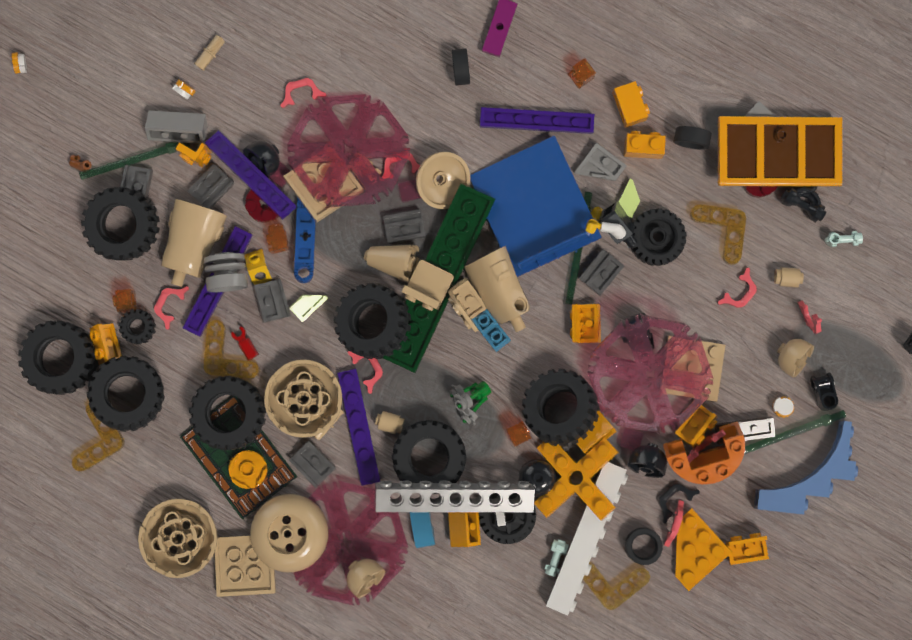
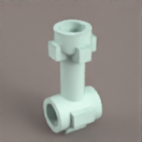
[825,231,863,247]
[544,539,569,577]

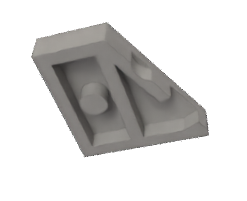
[575,143,627,181]

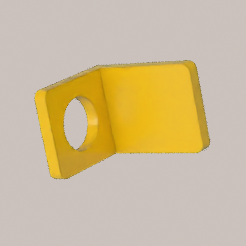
[245,249,272,285]

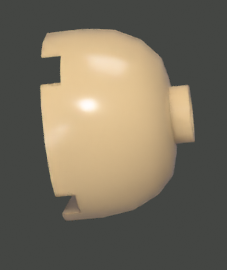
[777,339,814,378]
[346,559,385,598]

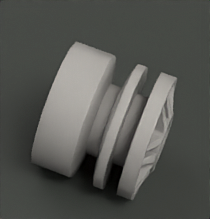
[204,252,248,292]

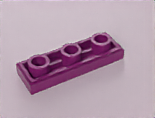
[482,0,518,58]

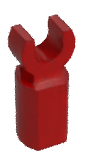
[231,327,259,361]

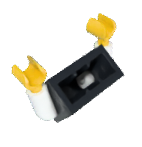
[585,201,637,248]

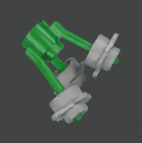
[450,381,491,426]

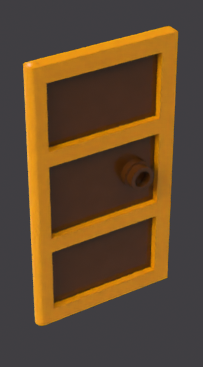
[718,116,842,186]

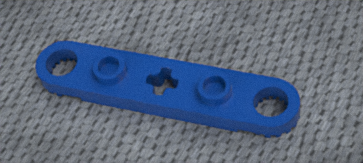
[294,198,316,283]

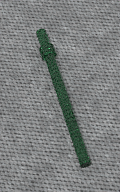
[79,142,190,180]
[565,192,593,305]
[744,410,846,455]

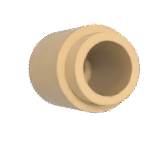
[774,267,804,288]
[375,411,405,434]

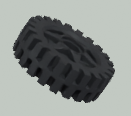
[631,208,687,266]
[479,493,536,544]

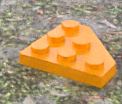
[675,508,732,591]

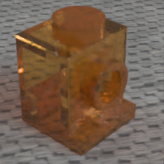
[568,58,596,89]
[266,224,290,254]
[113,289,137,312]
[506,421,531,447]

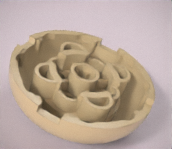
[264,360,342,438]
[250,494,329,573]
[138,499,218,578]

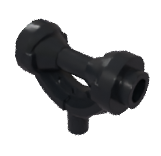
[781,186,827,223]

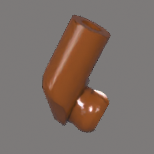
[69,155,92,171]

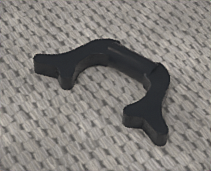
[659,484,700,524]

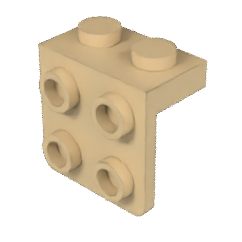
[402,260,454,311]
[448,278,487,332]

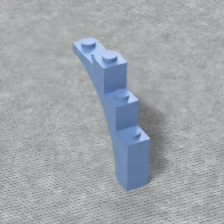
[754,421,858,515]

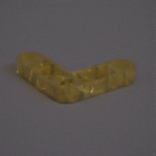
[690,204,746,265]
[203,320,260,379]
[72,404,125,471]
[583,562,650,610]

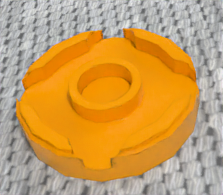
[228,450,268,489]

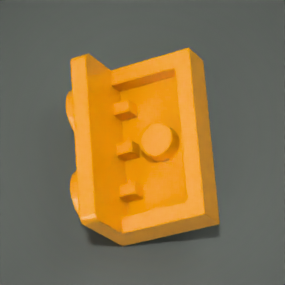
[176,142,212,168]
[570,304,601,344]
[89,323,122,365]
[675,403,718,448]
[725,532,769,565]

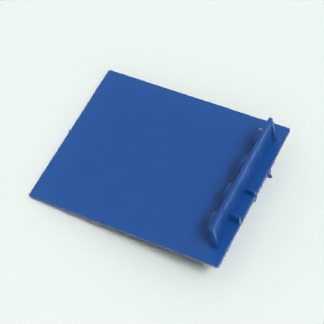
[470,136,602,277]

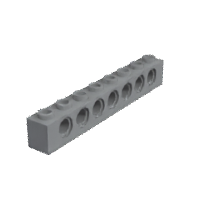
[375,480,535,512]

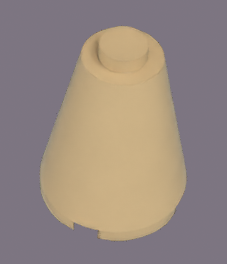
[364,245,419,283]

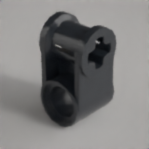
[810,372,838,411]

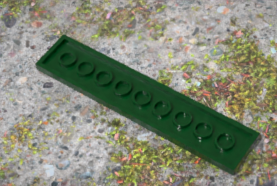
[383,183,495,373]

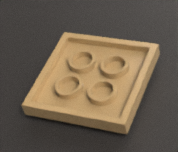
[283,145,364,223]
[659,336,726,402]
[215,534,276,597]

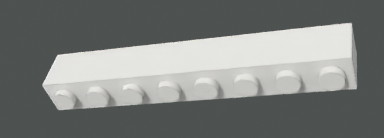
[546,462,629,616]

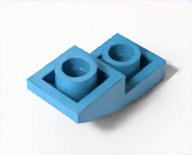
[472,309,511,352]
[410,512,435,548]

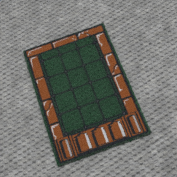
[180,396,298,520]

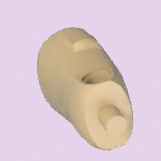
[162,199,227,287]
[464,246,530,332]

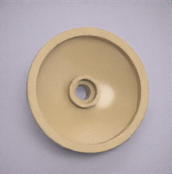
[416,152,471,209]

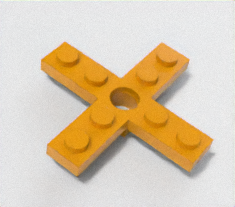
[534,437,619,521]

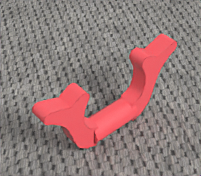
[280,78,327,108]
[380,152,420,182]
[717,268,757,308]
[154,286,189,330]
[797,300,822,334]
[348,351,383,394]
[687,430,726,463]
[664,500,684,547]

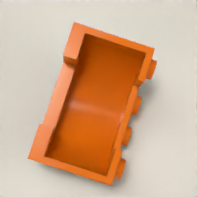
[663,421,745,484]

